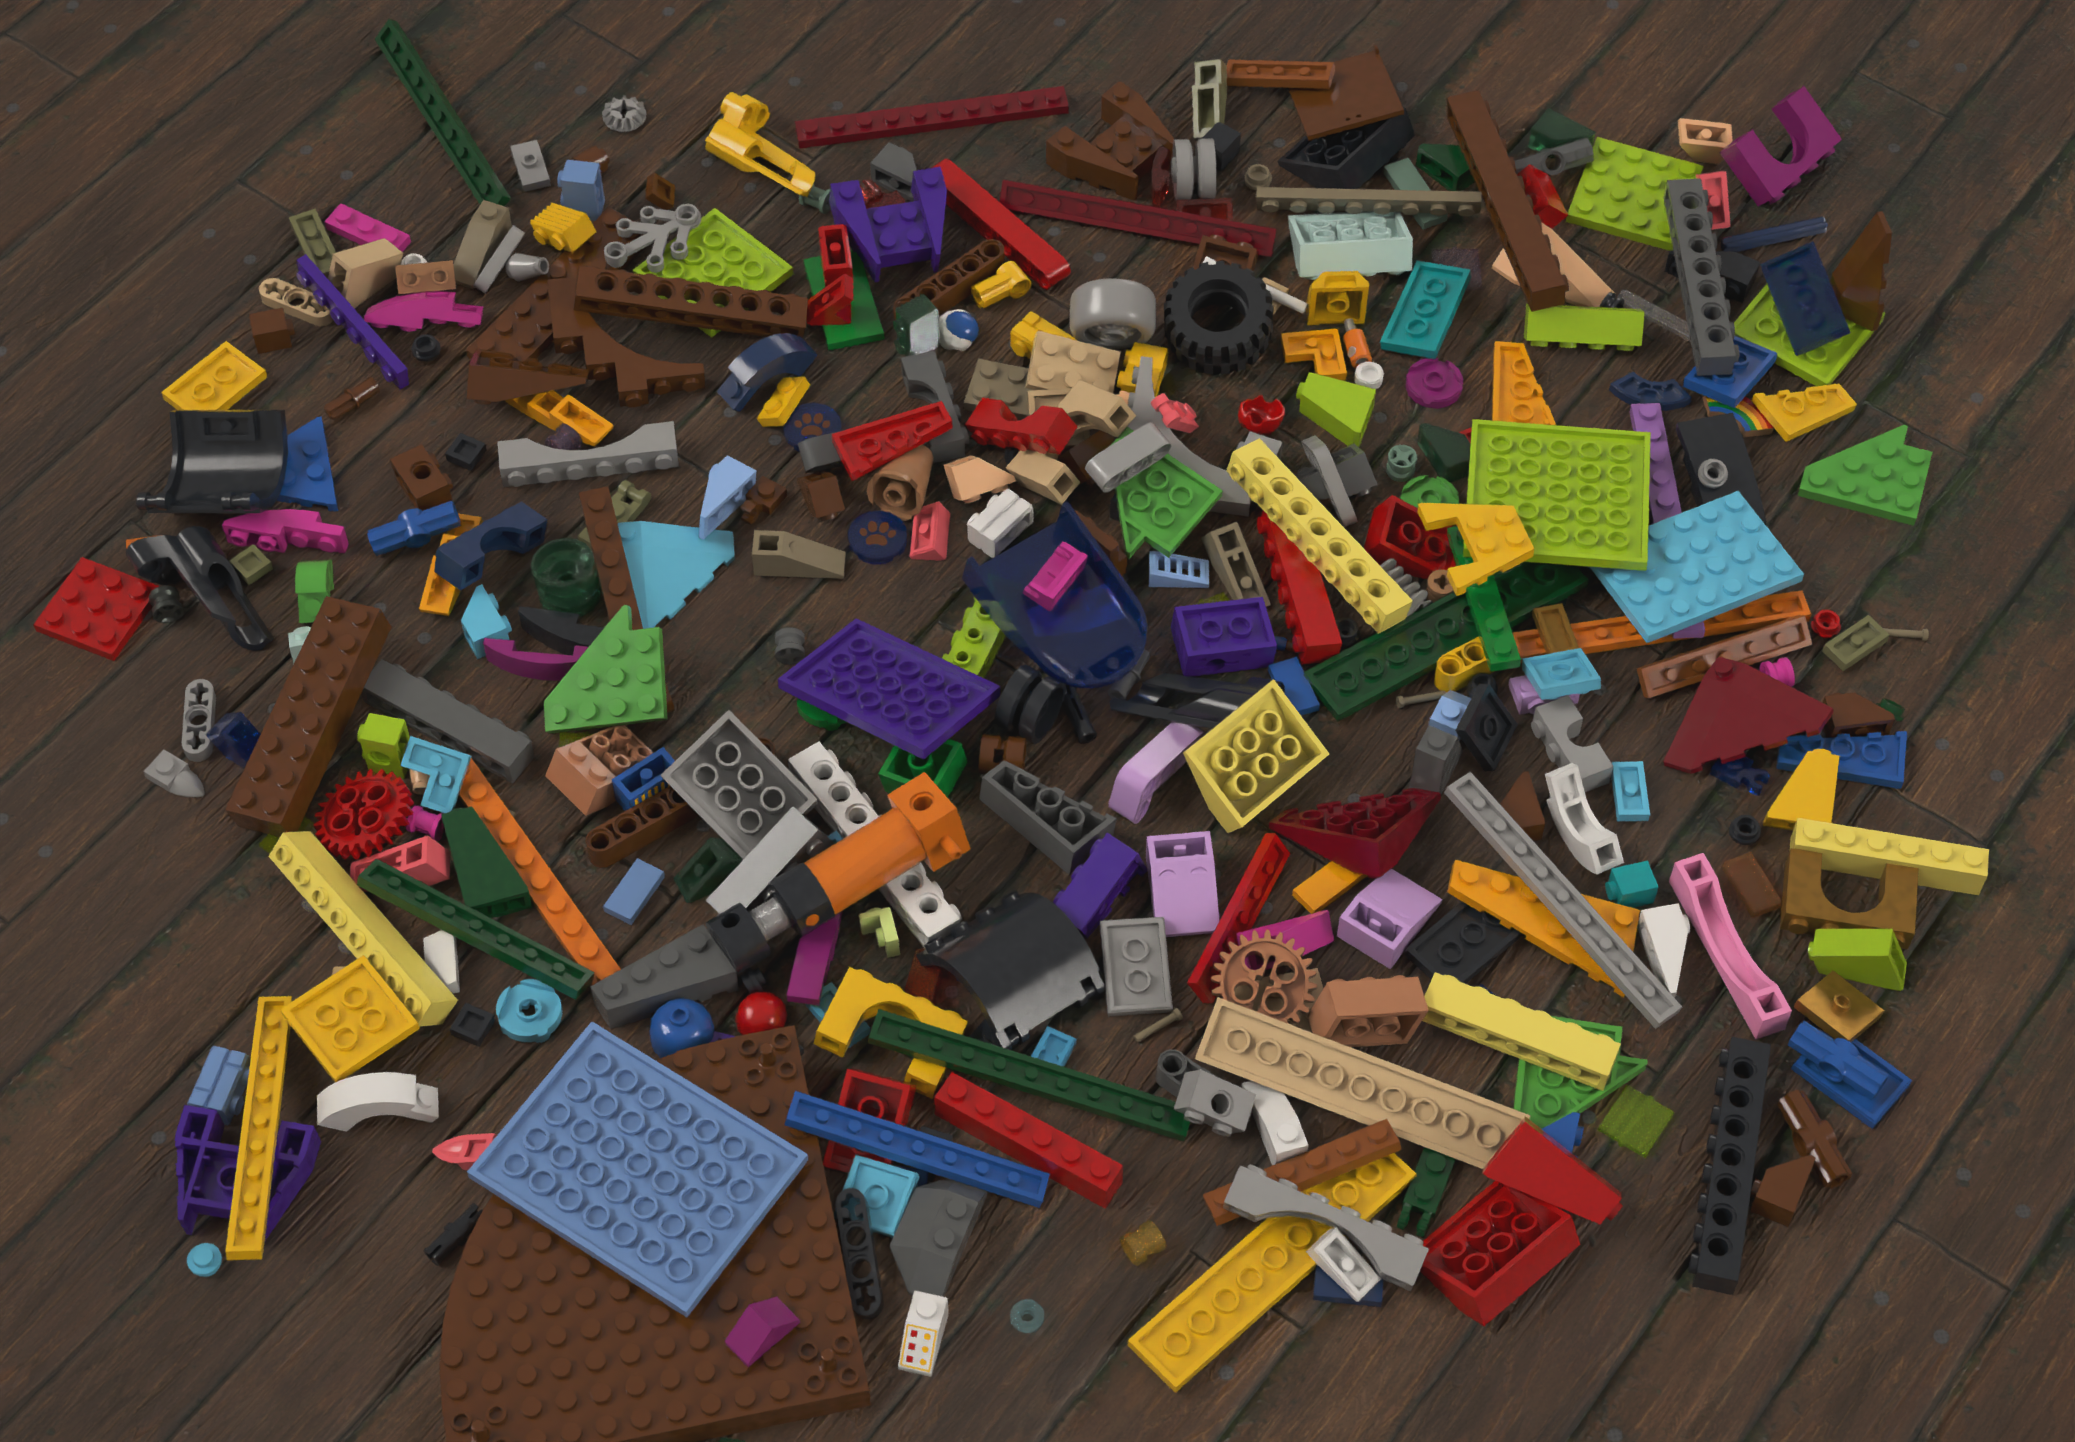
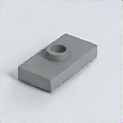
[510,140,551,192]

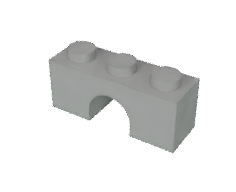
[1531,695,1613,792]

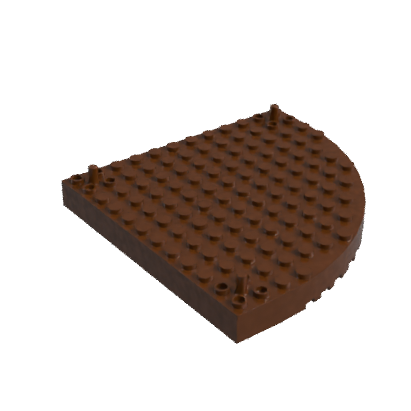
[439,1025,871,1442]

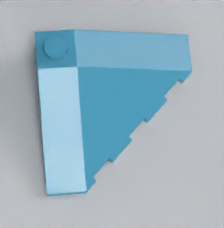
[617,521,735,629]

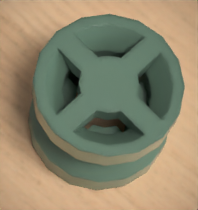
[1386,445,1417,482]

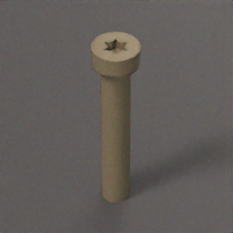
[1883,628,1929,641]
[1396,691,1446,708]
[1133,1008,1183,1043]

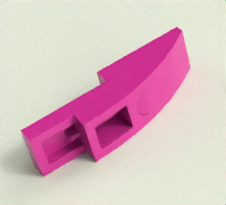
[364,291,483,331]
[222,509,349,553]

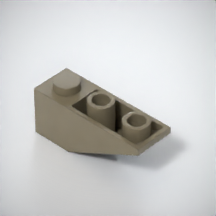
[752,530,846,579]

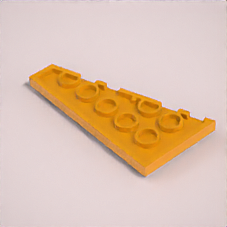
[1492,341,1556,425]
[1447,860,1640,997]

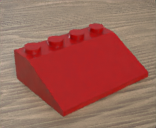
[1420,1181,1581,1326]

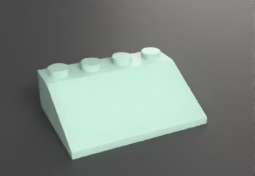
[1288,211,1413,280]

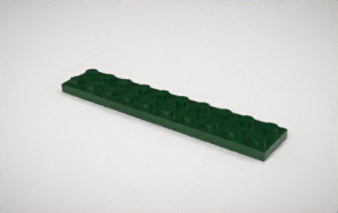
[1304,562,1589,722]

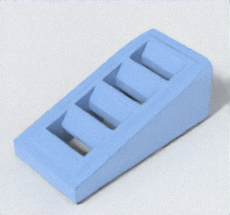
[1149,551,1209,588]

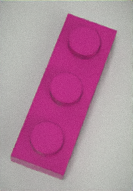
[325,204,411,252]

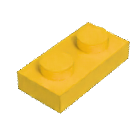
[757,377,810,427]

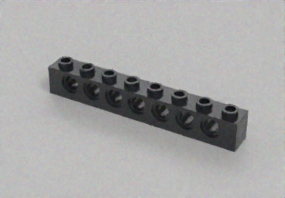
[1688,1037,1771,1295]

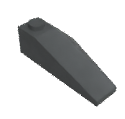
[1255,444,1377,505]

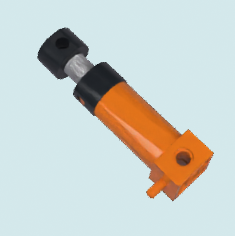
[706,772,971,975]

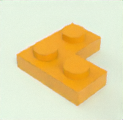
[1281,329,1347,381]

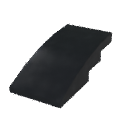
[1675,413,1767,525]

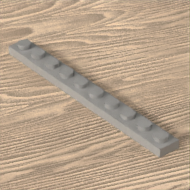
[1444,772,1682,1029]

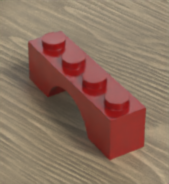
[965,398,1078,455]

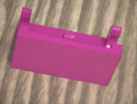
[1023,542,1088,612]

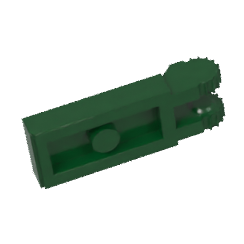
[1396,1147,1456,1237]

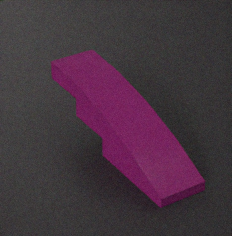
[787,911,843,1006]

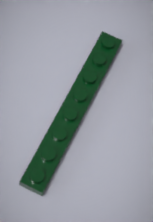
[357,859,595,1000]

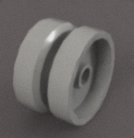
[1171,138,1216,201]

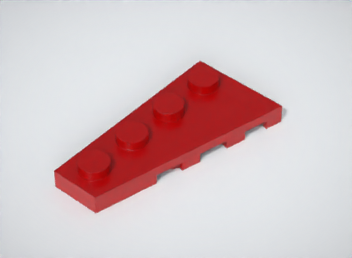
[831,401,953,481]

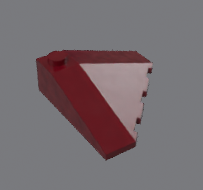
[1663,656,1834,774]
[1269,788,1441,878]

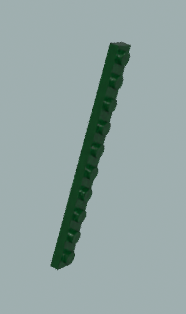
[375,19,511,206]
[868,1009,1190,1142]

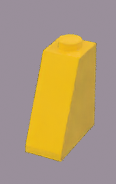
[1763,749,1840,830]

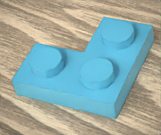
[400,736,472,813]

